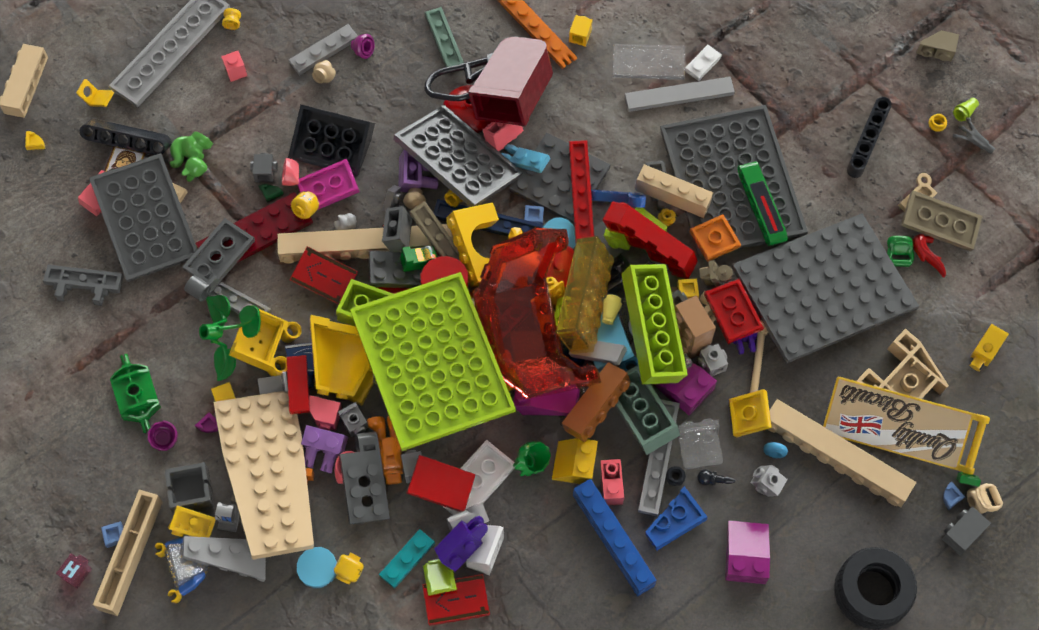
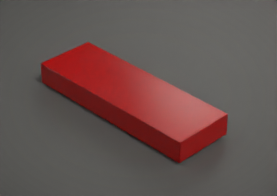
[286,355,310,414]

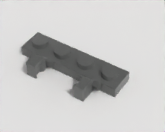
[43,265,124,306]

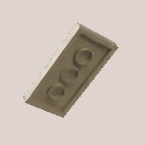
[901,190,982,252]

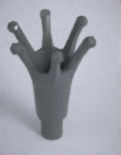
[953,117,996,154]

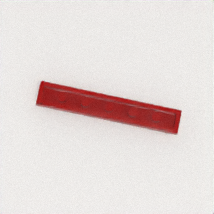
[569,140,595,243]

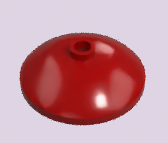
[443,85,491,133]

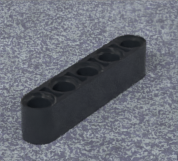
[847,97,892,178]
[79,119,172,155]

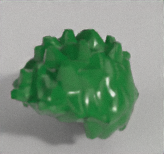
[513,441,551,476]

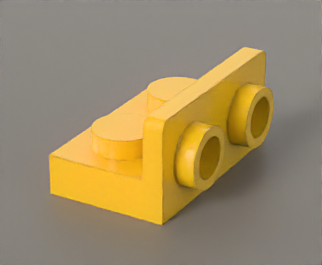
[168,505,216,537]

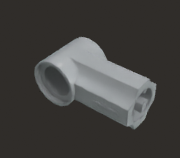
[446,502,489,531]

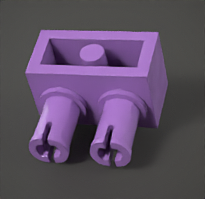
[399,150,438,193]
[301,425,348,473]

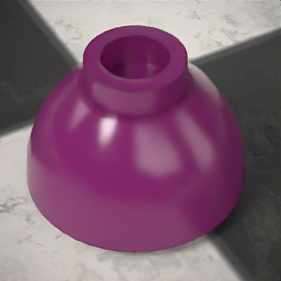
[351,34,375,59]

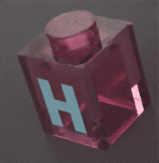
[56,553,92,589]

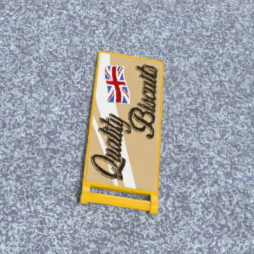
[823,377,990,475]

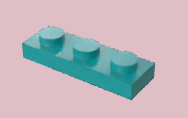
[379,529,435,589]

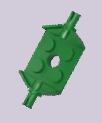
[110,354,161,433]

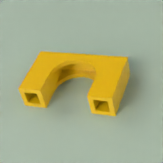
[446,202,506,288]

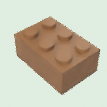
[675,296,716,360]

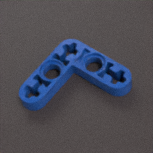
[591,190,646,208]

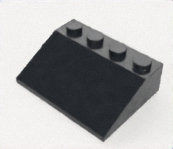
[288,104,375,176]

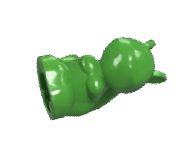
[170,132,213,182]

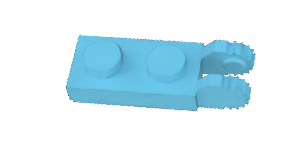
[501,144,550,173]

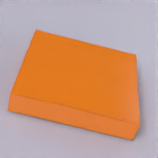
[689,214,741,262]

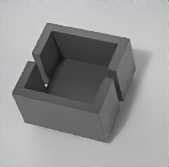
[165,462,214,514]

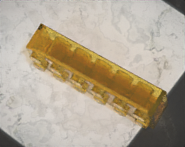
[556,236,614,354]

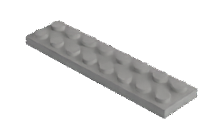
[109,0,230,108]

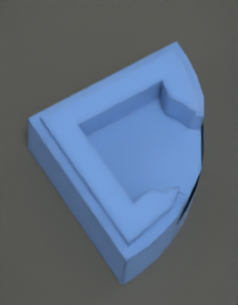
[943,481,965,510]

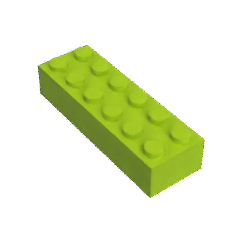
[621,264,688,385]

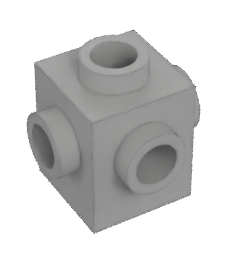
[698,344,728,376]
[750,465,788,497]

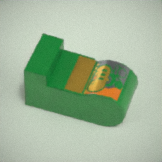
[400,246,437,272]

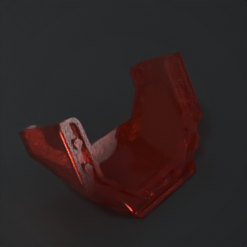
[473,228,601,399]

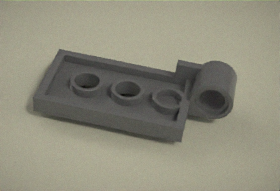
[183,218,255,302]
[339,432,390,525]

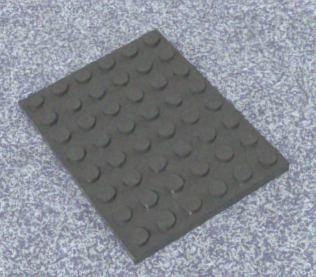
[660,105,808,258]
[731,213,919,364]

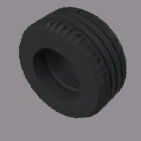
[834,547,917,630]

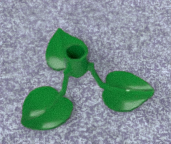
[199,295,261,381]

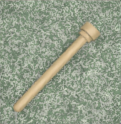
[750,320,768,393]

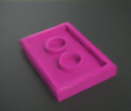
[297,159,360,210]

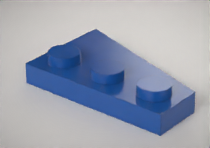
[645,486,707,550]

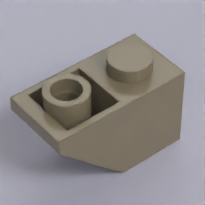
[916,30,959,62]

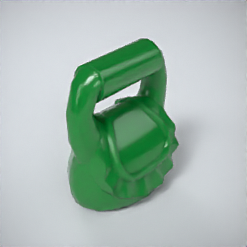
[887,236,915,267]

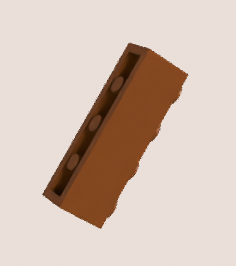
[562,362,631,443]

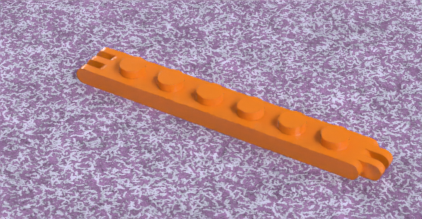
[497,0,577,69]

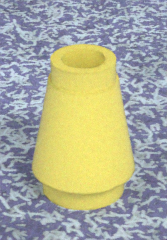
[602,294,622,325]

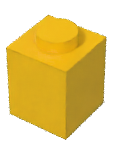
[569,15,593,47]

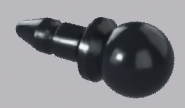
[697,469,735,485]

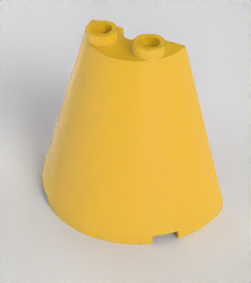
[310,315,370,400]

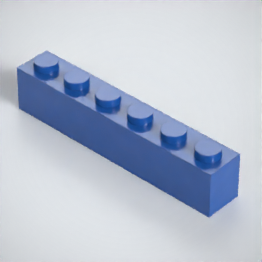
[573,479,657,597]

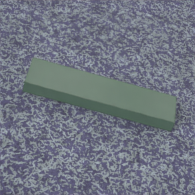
[425,7,464,67]

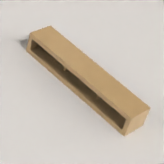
[93,490,163,616]

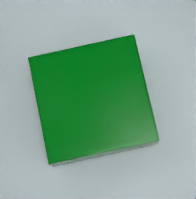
[956,472,981,487]

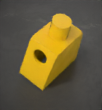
[970,324,1009,371]

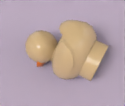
[312,60,336,83]
[403,188,426,210]

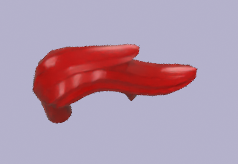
[913,234,946,278]

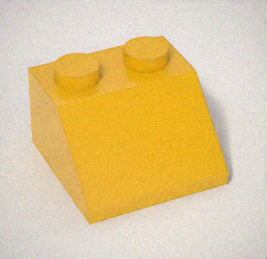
[552,438,598,484]

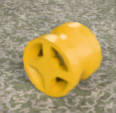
[222,8,241,30]

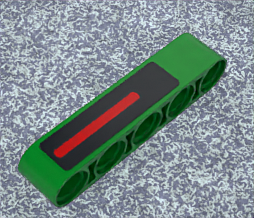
[737,161,788,246]

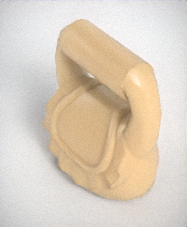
[967,483,1003,514]

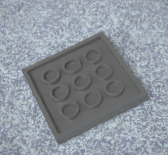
[510,132,610,225]

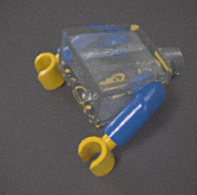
[155,537,209,603]

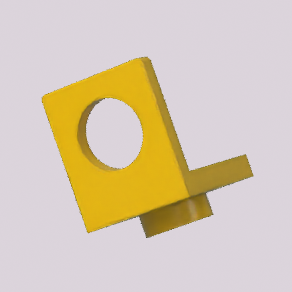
[76,79,114,107]

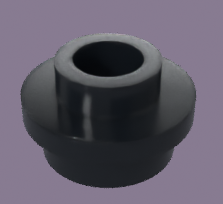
[666,466,686,486]

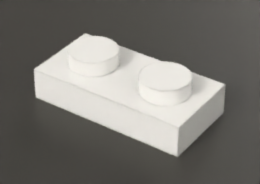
[685,45,722,81]

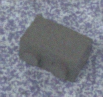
[382,206,412,253]
[942,506,991,556]

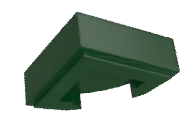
[258,184,284,203]

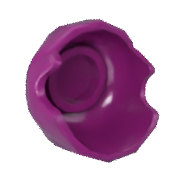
[147,420,178,451]

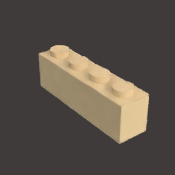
[0,44,48,118]
[635,164,713,218]

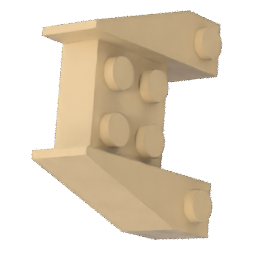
[857,329,949,399]

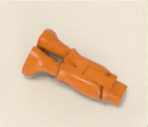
[367,416,403,485]

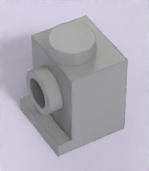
[338,402,368,437]

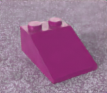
[653,358,717,415]
[513,370,582,416]
[725,521,770,584]

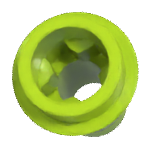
[953,98,979,122]

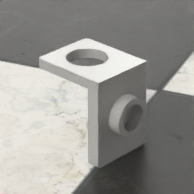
[258,372,288,394]

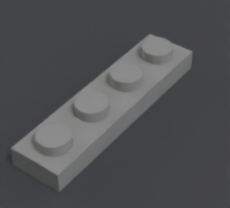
[289,24,358,76]

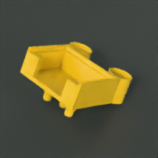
[229,309,302,376]

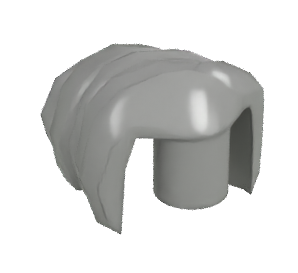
[334,213,357,230]

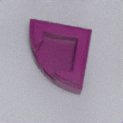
[195,412,218,433]

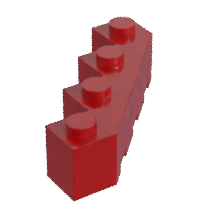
[602,201,698,279]

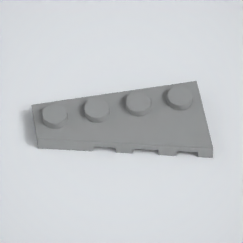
[182,536,266,582]

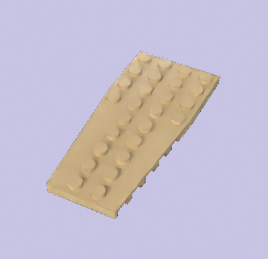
[214,391,314,560]

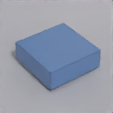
[524,205,544,224]
[101,521,123,548]

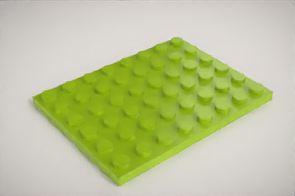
[350,272,516,451]

